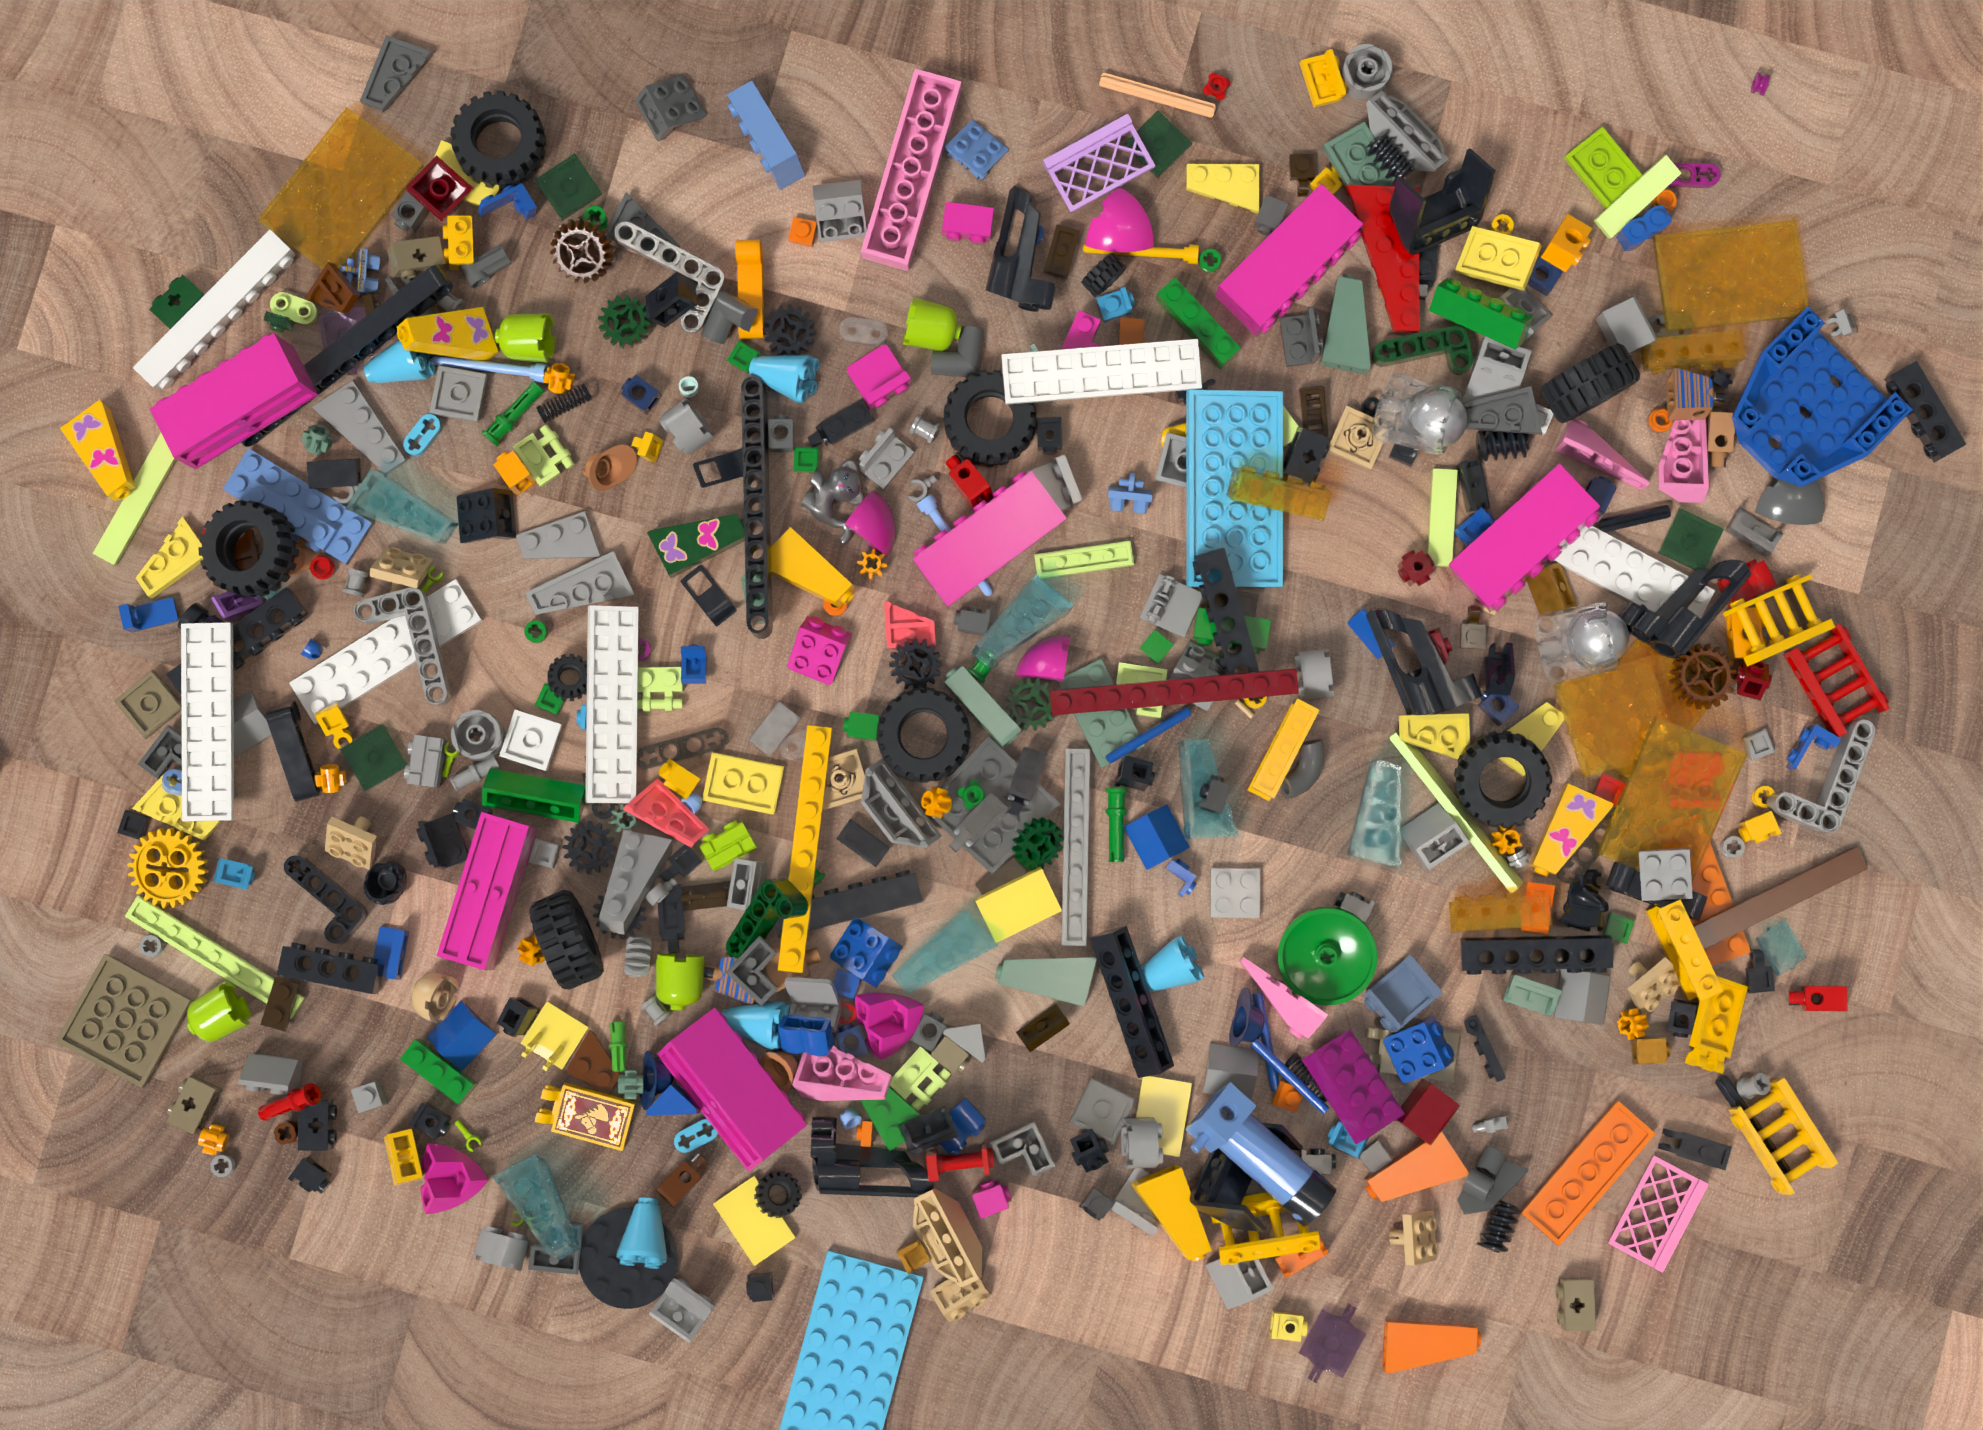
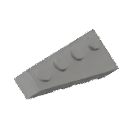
[599,830,672,935]

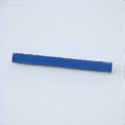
[1106,707,1191,764]
[1253,992,1279,1092]
[1250,1038,1329,1114]

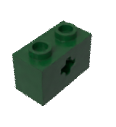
[149,274,205,329]

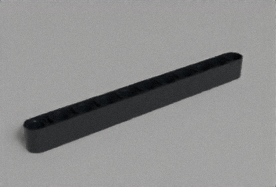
[241,265,453,447]
[741,376,773,639]

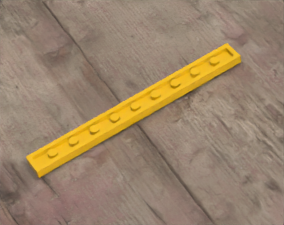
[778,725,832,973]

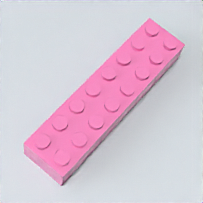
[861,69,962,271]

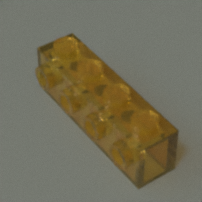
[1641,330,1746,375]
[1226,465,1332,521]
[1449,891,1553,933]

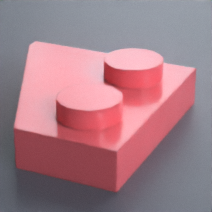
[884,602,936,650]

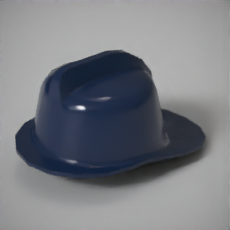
[1229,988,1265,1046]
[640,1051,674,1110]

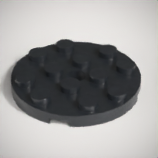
[579,1208,678,1309]

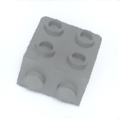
[784,976,842,1032]
[649,1278,714,1343]

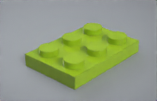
[1563,127,1642,209]

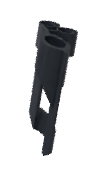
[985,185,1056,312]
[1618,559,1752,659]
[1366,608,1483,715]
[810,1117,934,1197]

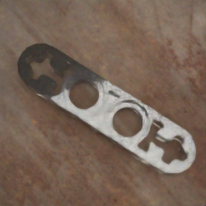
[637,727,729,769]
[1557,807,1629,884]

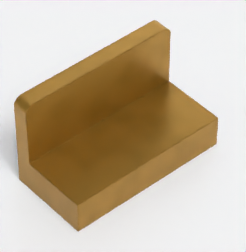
[1526,563,1578,620]

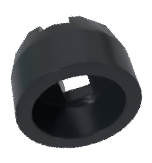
[1361,396,1382,418]

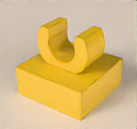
[631,432,664,463]

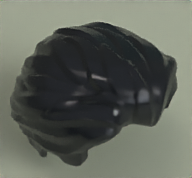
[363,861,407,905]

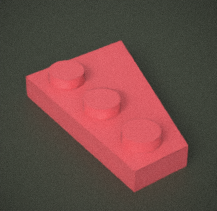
[623,778,710,847]

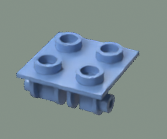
[944,120,1009,180]

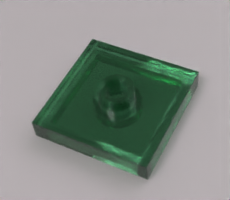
[1124,110,1192,179]
[535,153,602,221]
[1658,508,1724,571]
[340,724,407,792]

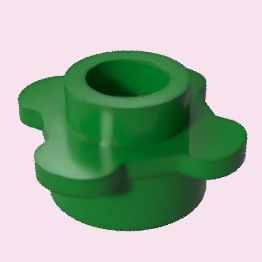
[957,780,986,809]

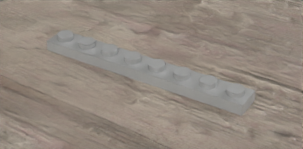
[1061,749,1090,946]

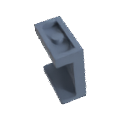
[1362,955,1443,1034]

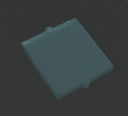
[1755,920,1807,976]

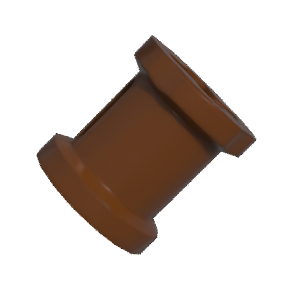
[274,1121,298,1145]

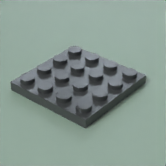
[921,736,1060,875]

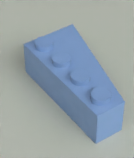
[727,81,805,190]

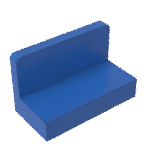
[374,926,410,980]

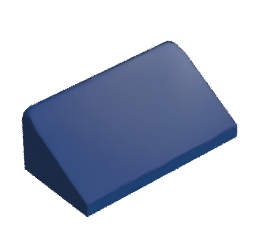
[1348,609,1395,659]

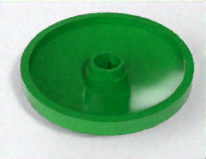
[1278,906,1377,1006]

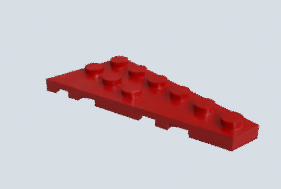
[1345,185,1419,333]

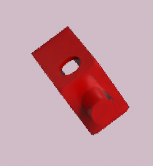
[945,455,994,510]
[1788,986,1848,1012]

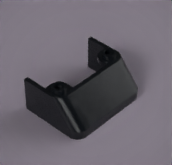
[1389,148,1496,255]
[1190,1123,1303,1232]

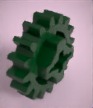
[598,295,652,349]
[1005,678,1054,731]
[1012,817,1064,870]

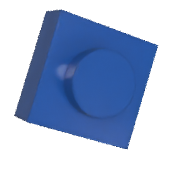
[833,968,860,999]

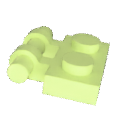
[512,424,575,487]
[637,667,683,712]
[890,1046,951,1111]

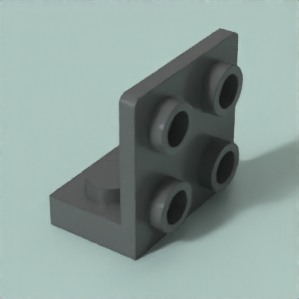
[635,75,706,142]
[1279,306,1323,367]

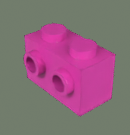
[942,202,994,244]
[972,1179,1012,1219]

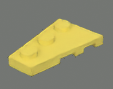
[1186,164,1259,214]
[136,516,203,599]
[1498,702,1567,776]
[132,774,221,840]

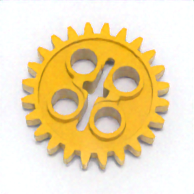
[127,828,209,908]

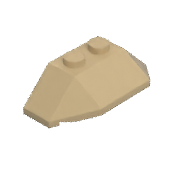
[913,1188,982,1287]

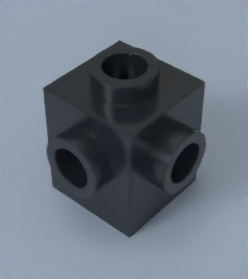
[1070,1129,1109,1173]

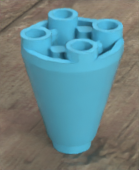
[364,340,436,383]
[749,355,820,404]
[1141,935,1205,992]
[722,1001,791,1050]
[617,1197,667,1269]

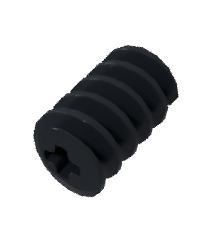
[1365,131,1415,186]
[1476,431,1529,462]
[1476,1200,1522,1253]

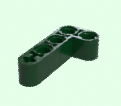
[1372,326,1473,375]
[726,878,808,959]

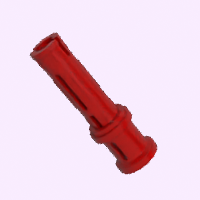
[258,1083,321,1121]

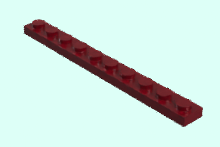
[1050,668,1299,716]

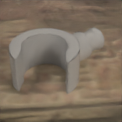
[907,475,937,503]
[332,481,367,505]
[645,878,677,906]
[1472,1116,1508,1133]

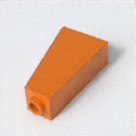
[1364,1132,1469,1202]
[1382,1319,1481,1373]

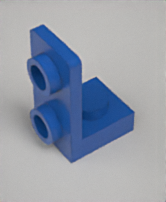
[478,183,537,220]
[118,598,179,633]
[1786,724,1841,770]

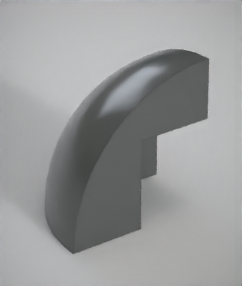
[1755,479,1824,525]

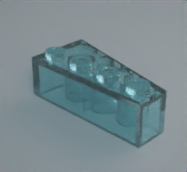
[345,468,459,544]
[972,574,1074,668]
[1178,739,1239,840]
[1347,760,1401,868]
[891,909,998,994]
[492,1154,581,1260]

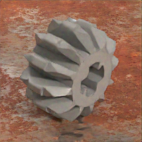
[624,935,652,977]

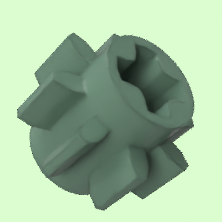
[301,424,334,455]
[609,803,639,832]
[618,1069,643,1099]

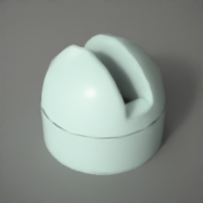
[679,376,699,398]

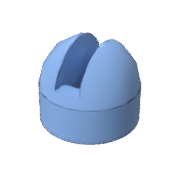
[681,793,702,814]
[839,1108,861,1130]

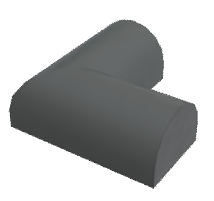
[701,290,759,344]
[931,326,983,377]
[138,725,182,779]
[726,936,779,1006]
[990,1121,1056,1177]
[528,1221,584,1275]

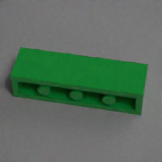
[1155,277,1241,370]
[1429,278,1534,350]
[482,768,586,823]

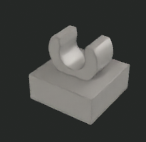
[1827,309,1858,337]

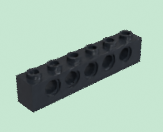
[1192,547,1260,674]
[166,587,309,694]
[1090,926,1174,1078]
[1460,935,1613,975]

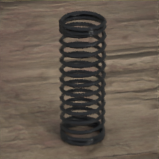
[536,383,592,424]
[1285,1053,1327,1102]

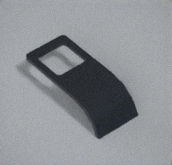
[693,448,758,488]
[681,565,737,627]

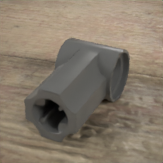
[459,244,512,288]

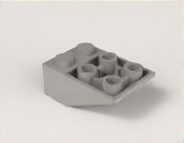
[1461,336,1532,403]

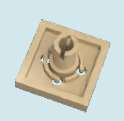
[1328,406,1391,471]
[370,547,433,593]
[823,749,865,811]
[325,816,377,870]
[1628,957,1681,1014]
[1389,1210,1438,1266]

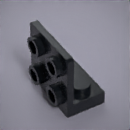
[457,488,516,544]
[416,813,469,870]

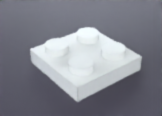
[499,710,562,771]

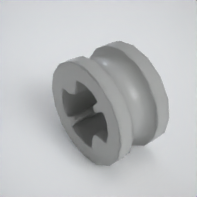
[1720,836,1745,858]
[139,935,165,957]
[210,1154,236,1177]

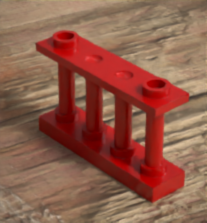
[1783,624,1890,737]
[926,1143,994,1182]

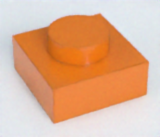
[788,217,817,247]
[1272,1081,1303,1113]
[857,1120,873,1147]

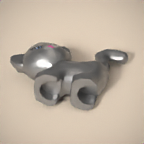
[801,460,864,545]

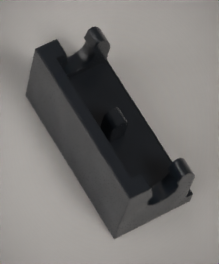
[307,458,361,489]
[1457,458,1491,513]
[1484,642,1515,696]
[898,1106,958,1155]

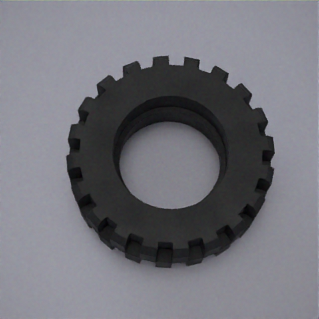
[450,90,546,189]
[1541,343,1640,423]
[944,370,1036,467]
[198,500,299,597]
[877,687,971,783]
[1454,731,1552,828]
[529,890,604,990]

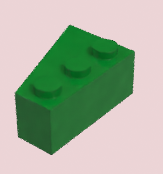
[860,1086,922,1151]

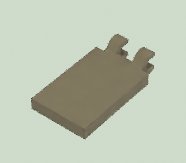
[1366,1026,1460,1083]

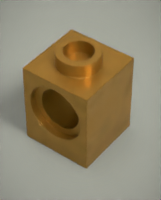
[1631,1037,1671,1064]

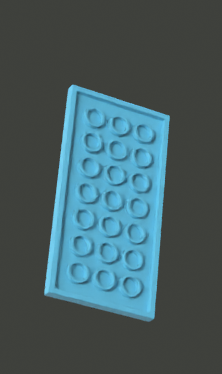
[1186,390,1283,587]
[779,1250,924,1430]

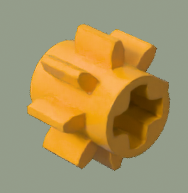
[543,363,575,394]
[857,549,888,580]
[315,764,347,793]
[921,786,952,818]
[1491,825,1523,854]
[517,934,545,967]
[1617,1008,1649,1040]
[198,1124,229,1156]

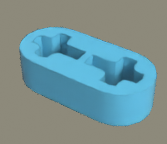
[403,414,442,457]
[674,1119,718,1153]

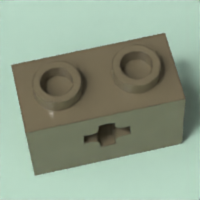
[387,236,446,279]
[930,1036,970,1074]
[167,1076,222,1134]
[1556,1277,1596,1331]

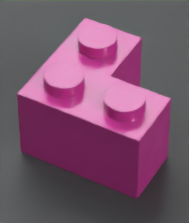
[1061,310,1101,350]

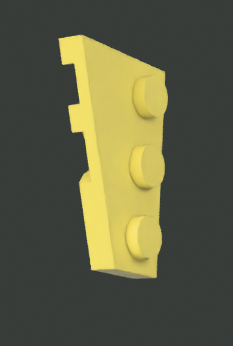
[1399,713,1470,760]

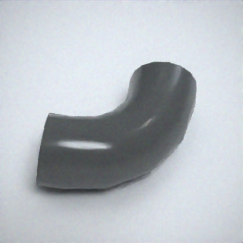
[1280,739,1324,799]

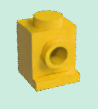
[658,758,700,799]
[1738,811,1782,843]

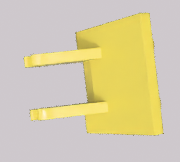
[520,1001,589,1071]

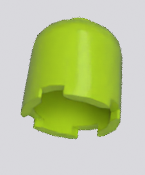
[902,297,961,351]
[495,313,556,363]
[655,953,705,1010]
[187,981,251,1042]

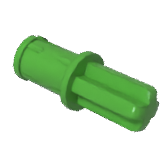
[609,1022,628,1072]

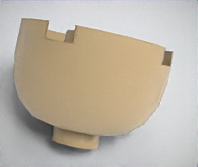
[411,972,458,1023]

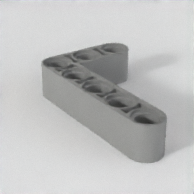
[615,221,724,334]
[354,587,451,706]
[1766,719,1875,833]

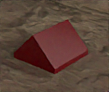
[405,155,473,222]
[1396,1079,1460,1146]

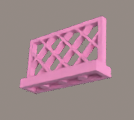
[1608,1155,1709,1273]

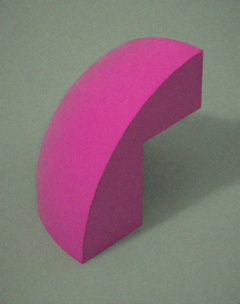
[1085,188,1154,252]
[845,491,896,558]
[1015,635,1070,682]
[855,993,924,1060]
[420,1143,488,1214]

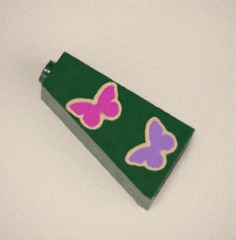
[647,514,745,579]

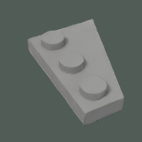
[516,511,601,559]

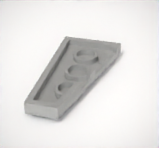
[312,380,407,475]
[525,551,635,615]

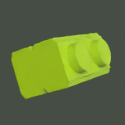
[700,820,758,872]

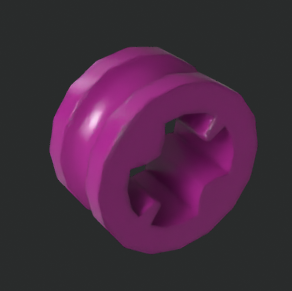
[1751,72,1770,96]
[638,638,652,661]

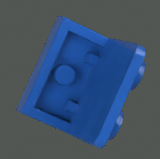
[830,918,903,988]
[1383,1016,1455,1083]

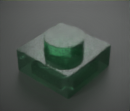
[263,311,295,333]

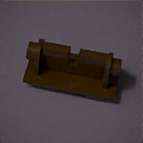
[681,881,731,911]

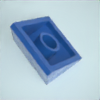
[1124,804,1190,870]
[427,1000,497,1070]
[646,1083,701,1116]

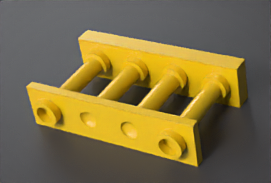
[1723,574,1835,666]
[1247,698,1319,801]
[1645,899,1723,1001]
[1728,1078,1838,1195]
[1211,1192,1320,1265]

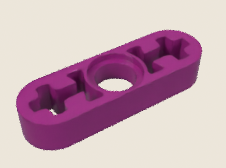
[1667,163,1721,188]

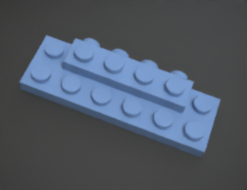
[223,448,373,565]

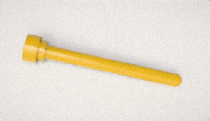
[1082,244,1199,264]

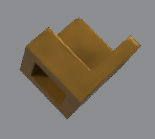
[896,1238,931,1275]

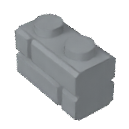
[404,735,447,789]
[727,858,767,911]

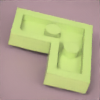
[1116,662,1168,719]

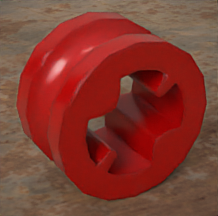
[839,1002,857,1025]

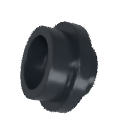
[1710,368,1733,389]

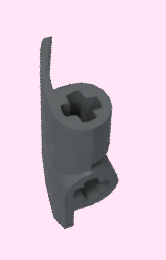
[1457,1147,1529,1215]

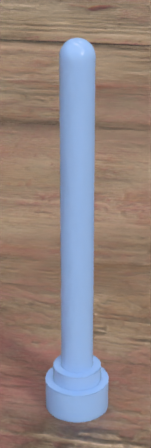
[431,356,548,383]
[916,494,993,596]

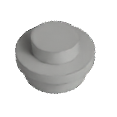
[1507,847,1531,869]

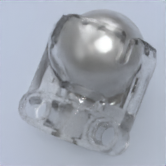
[1373,373,1467,455]
[1535,602,1629,684]

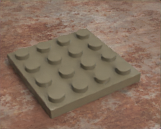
[56,954,193,1088]

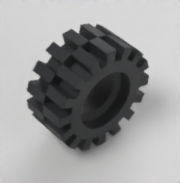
[1081,253,1126,297]
[547,653,587,701]
[754,1171,802,1218]

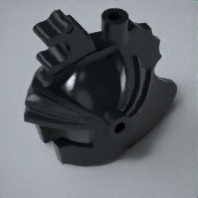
[1561,869,1609,932]

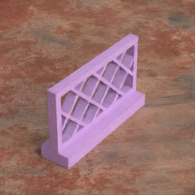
[1043,114,1155,213]

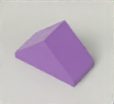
[211,592,264,623]

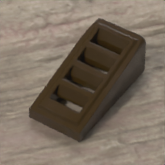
[1299,386,1329,436]

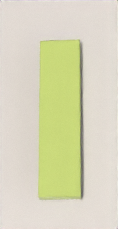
[1593,155,1681,239]
[1427,468,1458,567]
[1034,541,1134,579]

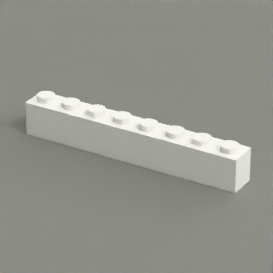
[133,230,296,392]

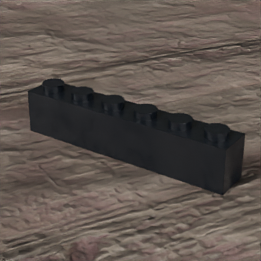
[775,870,923,938]

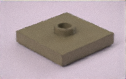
[114,670,182,739]

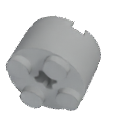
[1341,44,1392,99]
[659,398,715,455]
[1295,648,1334,700]
[451,710,505,761]
[1121,1117,1163,1169]
[472,1225,529,1271]

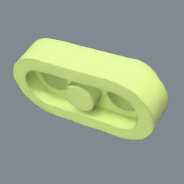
[270,292,319,326]

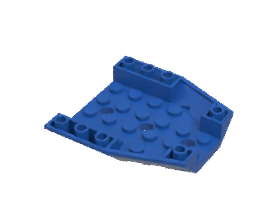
[1732,306,1913,487]

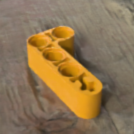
[735,239,764,339]

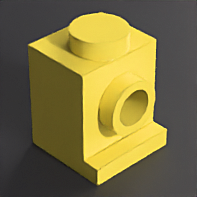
[1269,1310,1308,1342]

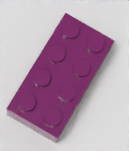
[1302,1029,1405,1144]

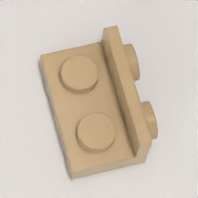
[930,1279,991,1322]

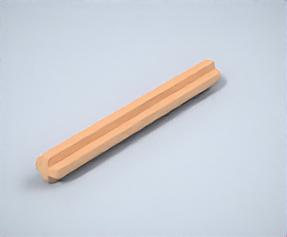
[1099,73,1216,118]

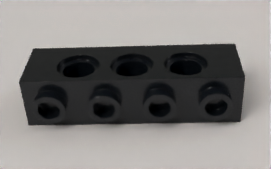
[1884,361,1967,463]
[277,942,384,994]

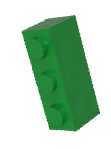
[1192,607,1271,654]
[400,1039,478,1105]

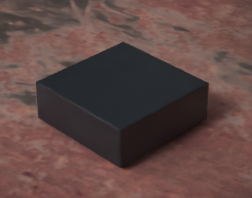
[117,810,151,840]

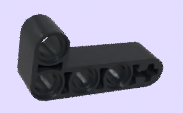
[266,700,321,802]
[284,856,367,944]
[1606,862,1708,921]

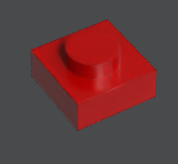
[1593,774,1626,806]

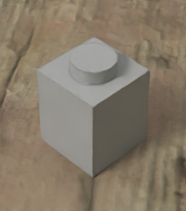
[351,1081,388,1113]

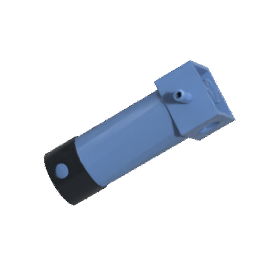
[1185,1082,1337,1226]

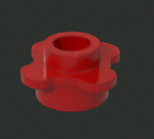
[1203,73,1231,100]

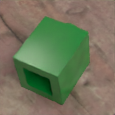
[843,712,880,742]

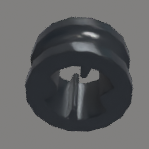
[592,803,615,819]

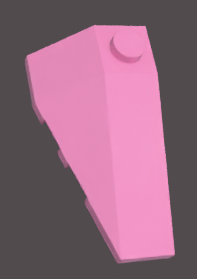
[1658,418,1709,503]
[1554,419,1650,490]
[1239,957,1328,1039]
[792,1045,892,1101]

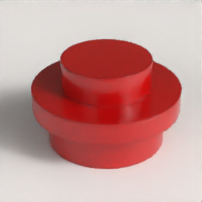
[310,555,335,580]

